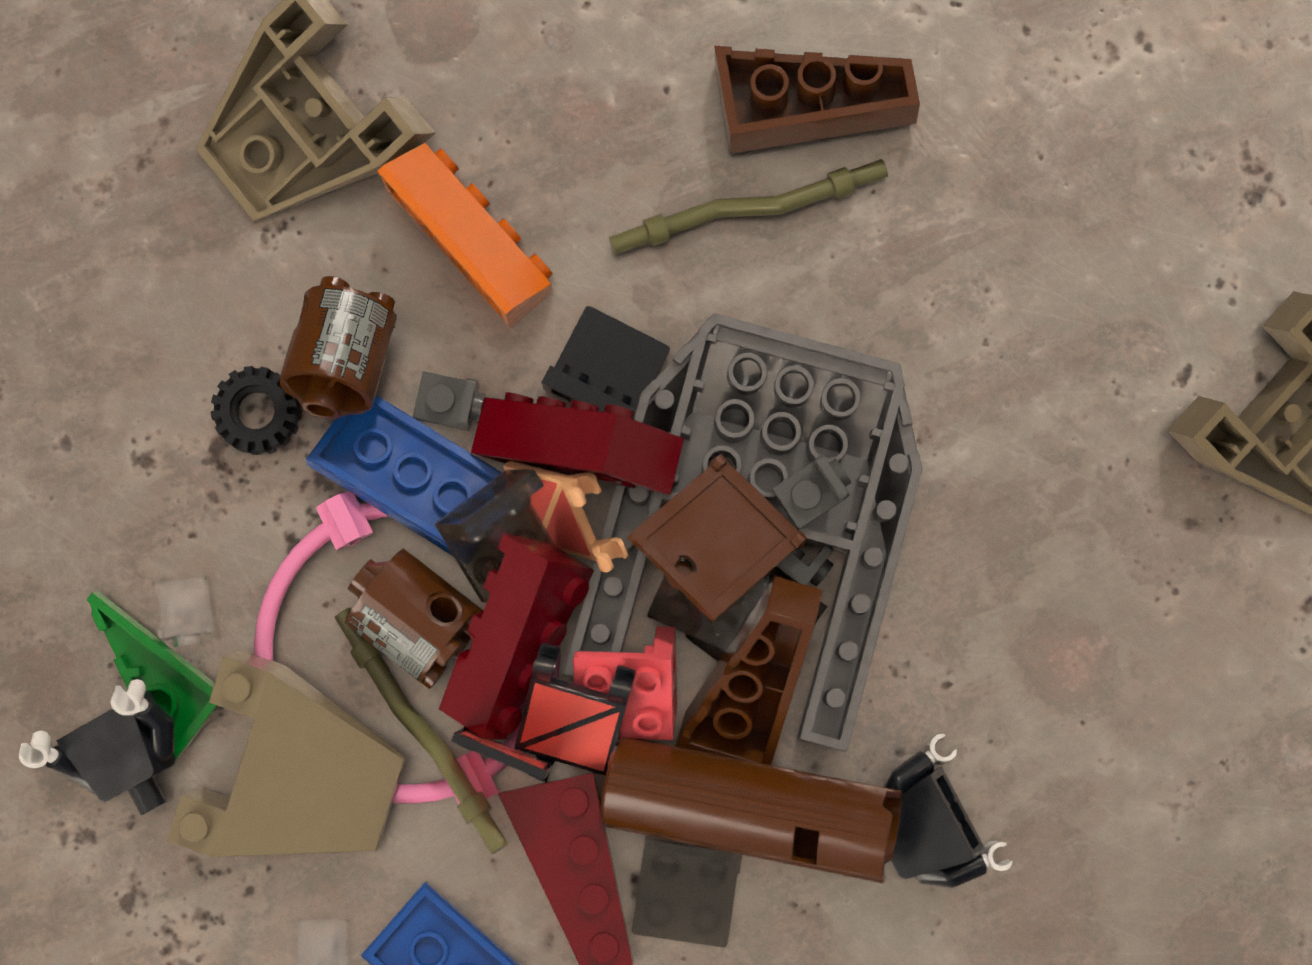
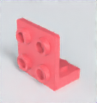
[573,626,678,740]

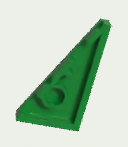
[87,591,219,768]

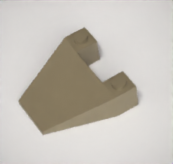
[196,0,435,221]
[1167,291,1312,516]
[167,650,406,857]

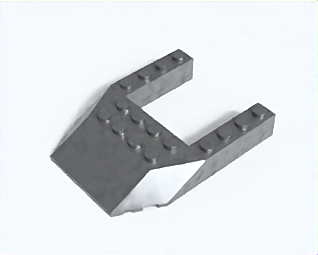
[564,313,922,752]

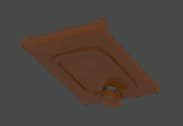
[628,454,808,623]

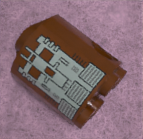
[279,276,397,419]
[345,548,482,689]

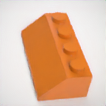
[377,143,553,328]

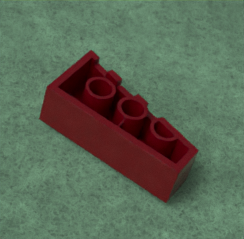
[471,392,684,495]
[439,533,595,740]
[497,772,634,965]

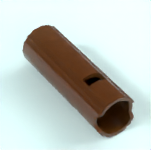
[601,737,902,884]

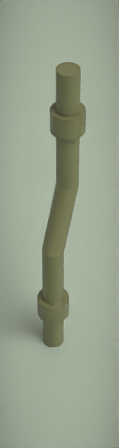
[609,159,888,255]
[334,608,508,855]

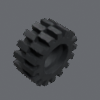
[211,366,302,455]

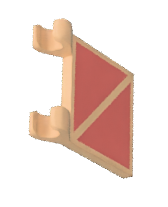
[503,461,629,572]

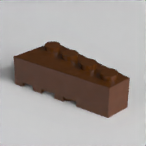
[714,46,920,154]
[675,576,823,765]

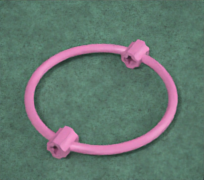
[254,491,561,804]

